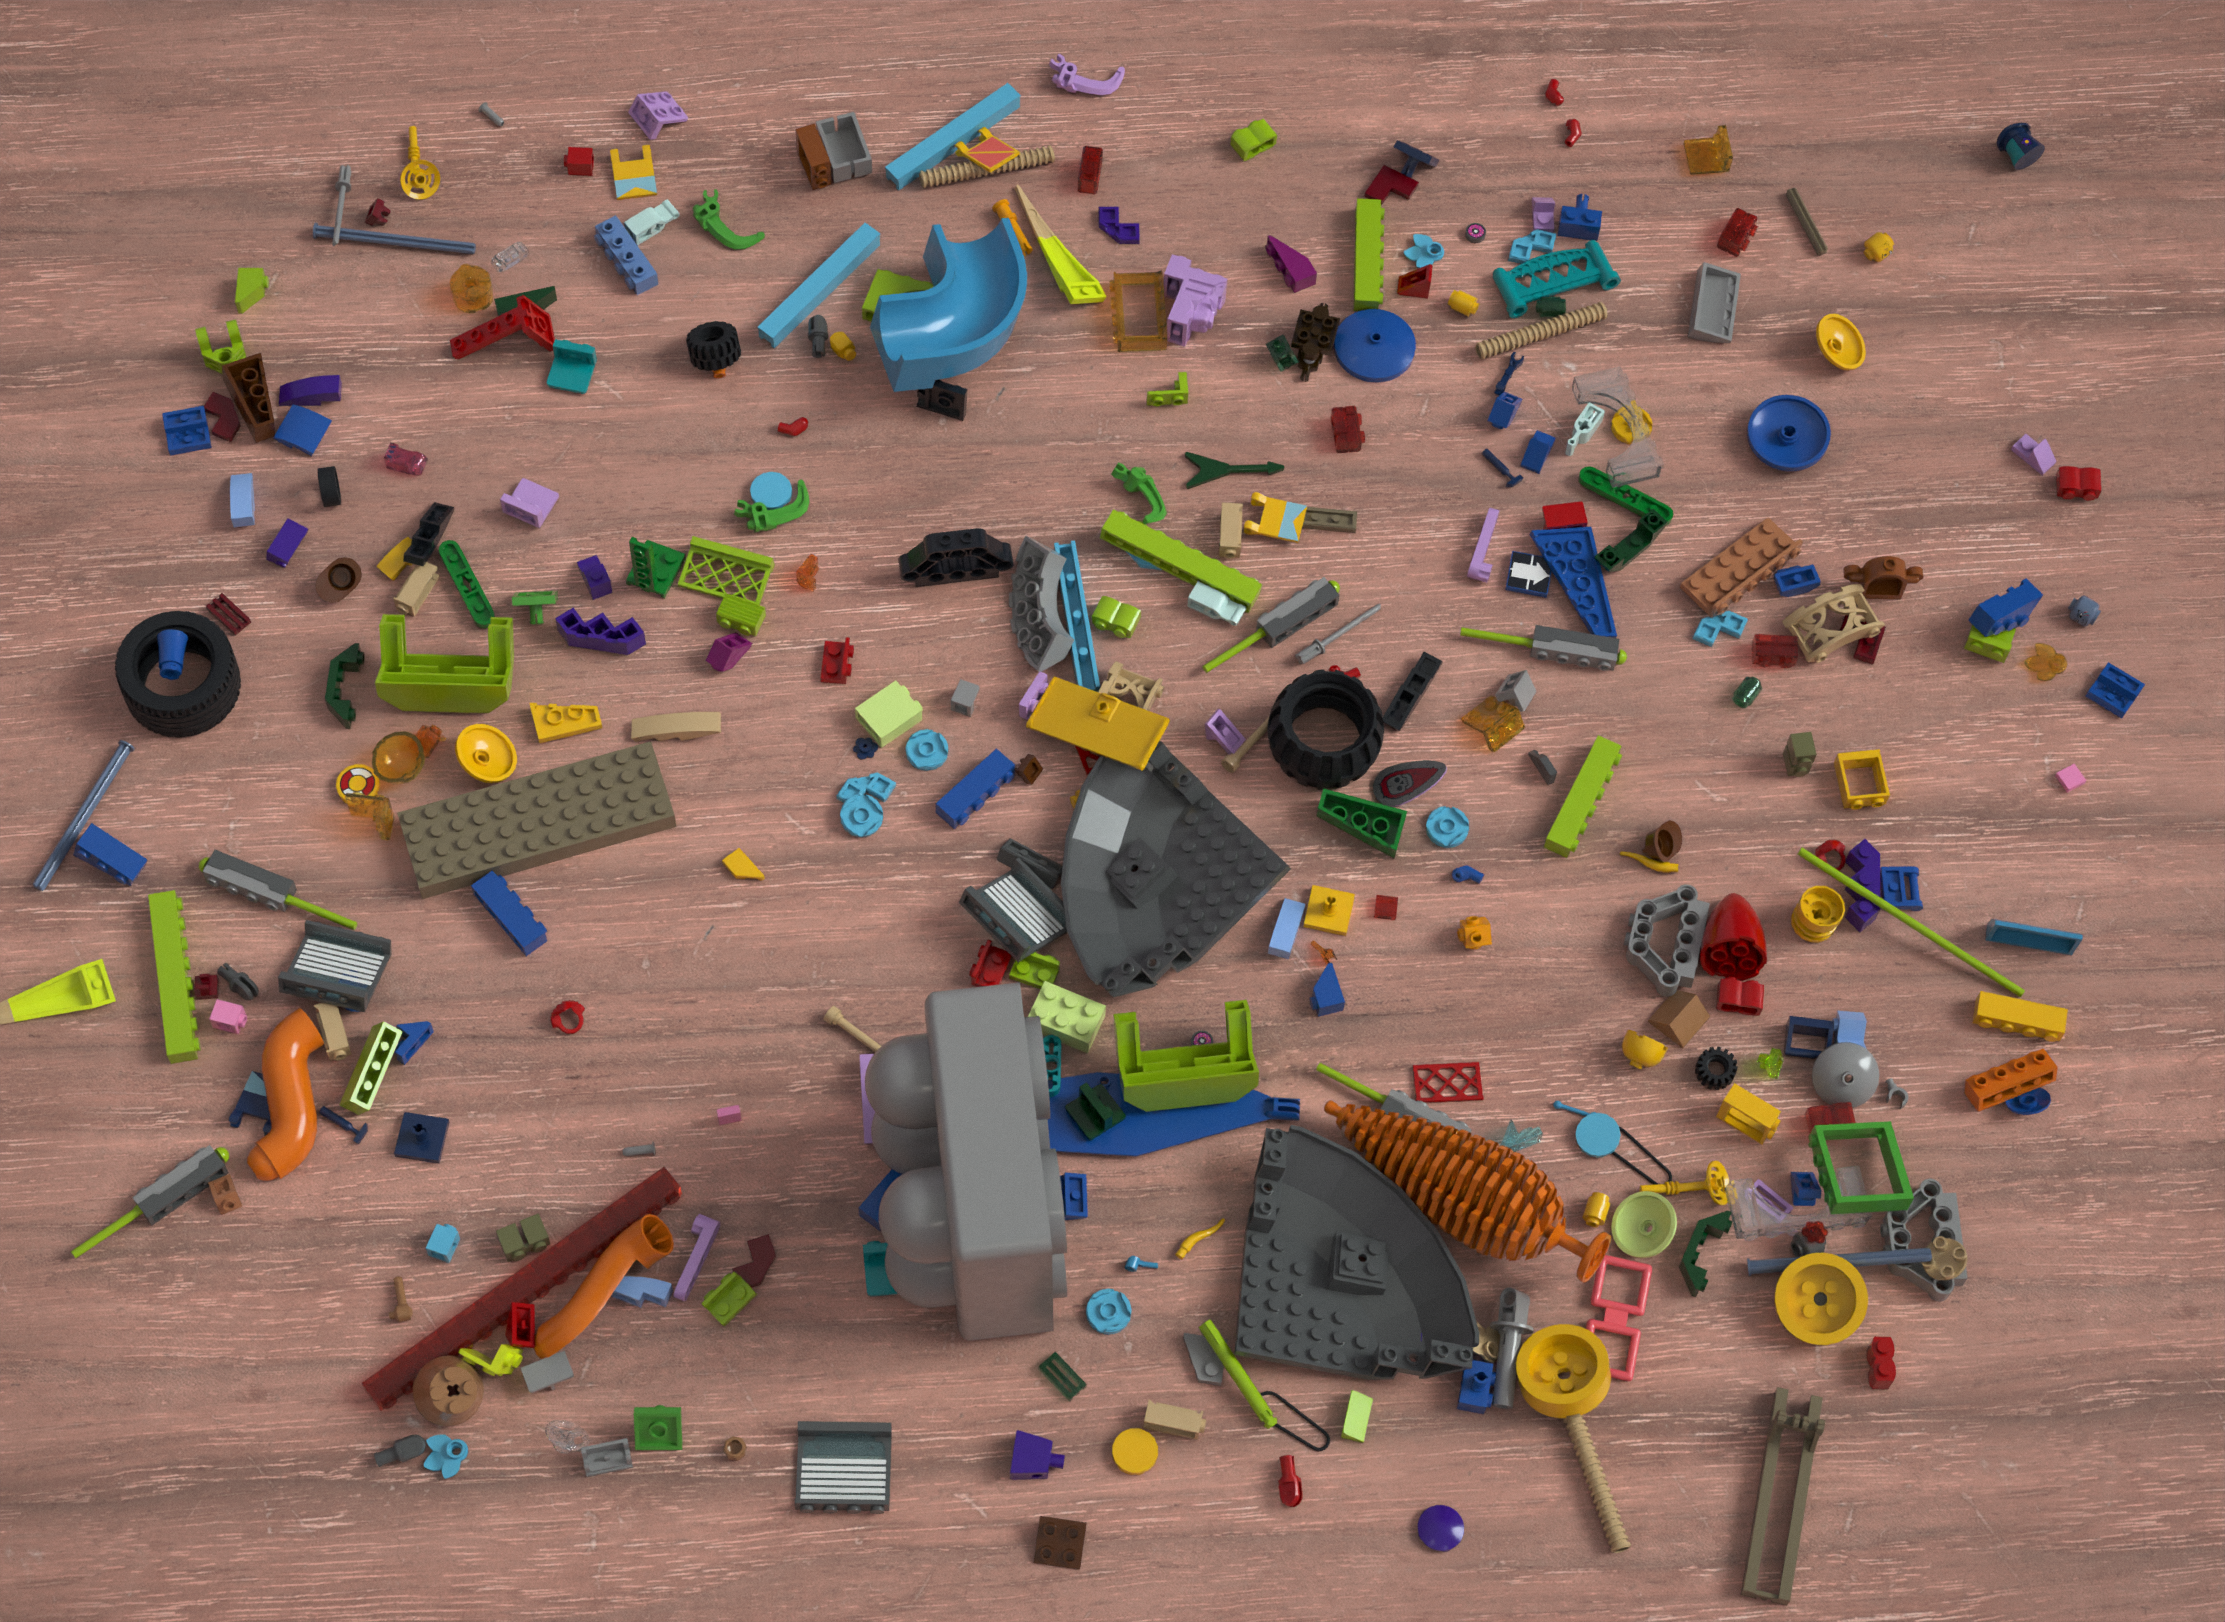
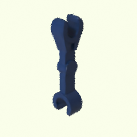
[1494,352,1524,395]

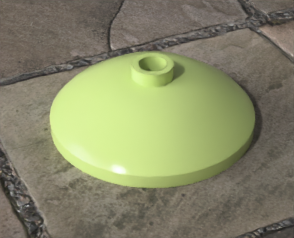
[1611,1191,1677,1258]

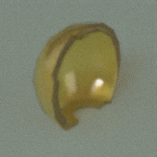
[372,731,425,785]

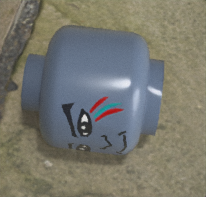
[2068,595,2101,627]

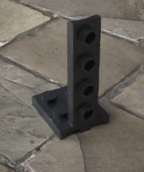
[917,380,968,421]

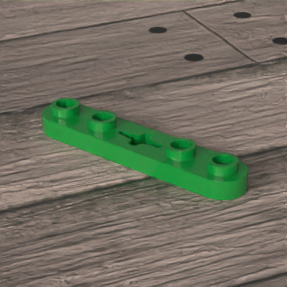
[1578,466,1674,525]
[439,540,495,629]

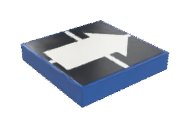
[1505,551,1551,598]

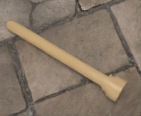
[1221,717,1269,773]
[823,1006,881,1052]

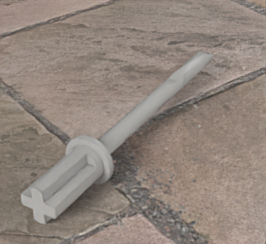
[332,165,351,246]
[1295,604,1381,664]

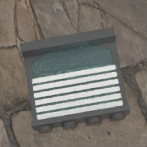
[959,858,1068,962]
[278,920,392,1012]
[795,1421,892,1514]

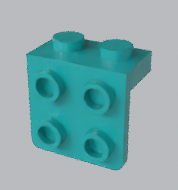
[547,339,597,394]
[863,1241,898,1297]

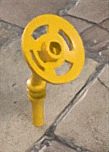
[400,126,440,200]
[1639,1161,1730,1206]

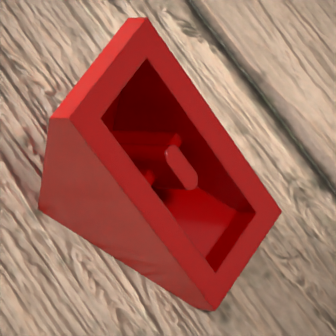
[1397,264,1433,299]
[505,1302,535,1348]

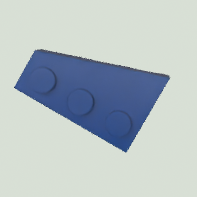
[1968,578,2043,637]
[73,823,147,886]

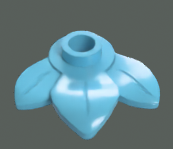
[1404,234,1444,268]
[423,1434,468,1479]

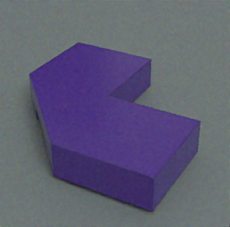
[1098,207,1140,244]

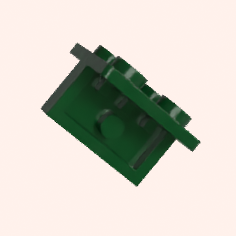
[1065,1082,1126,1141]

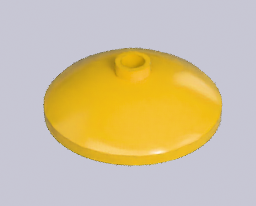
[1816,314,1866,371]
[455,724,517,783]

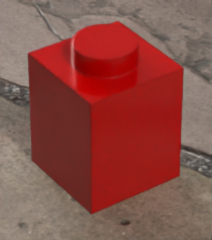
[564,147,594,176]

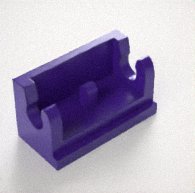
[266,518,308,568]

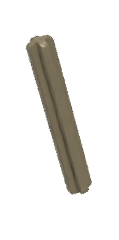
[1786,188,1828,256]

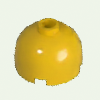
[1622,1029,1668,1070]

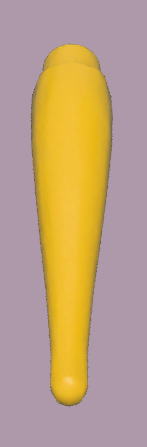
[1620,851,1678,873]
[1175,1218,1225,1259]

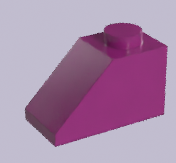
[705,632,753,672]

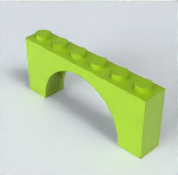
[862,269,934,322]

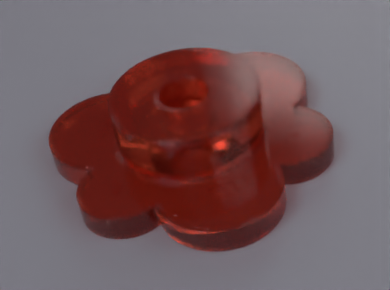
[1801,1221,1828,1244]

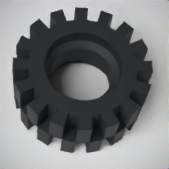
[1695,1046,1738,1090]

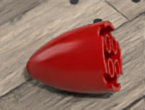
[1700,893,1767,981]

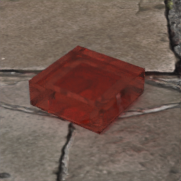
[1374,895,1398,920]

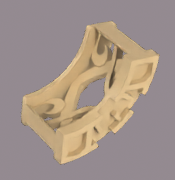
[1782,584,1885,663]
[1098,661,1164,711]

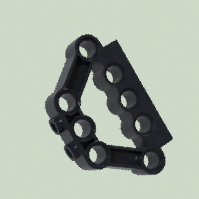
[898,528,1014,587]

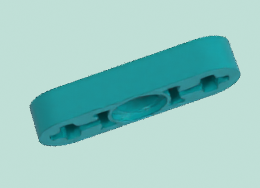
[1043,1035,1061,1097]

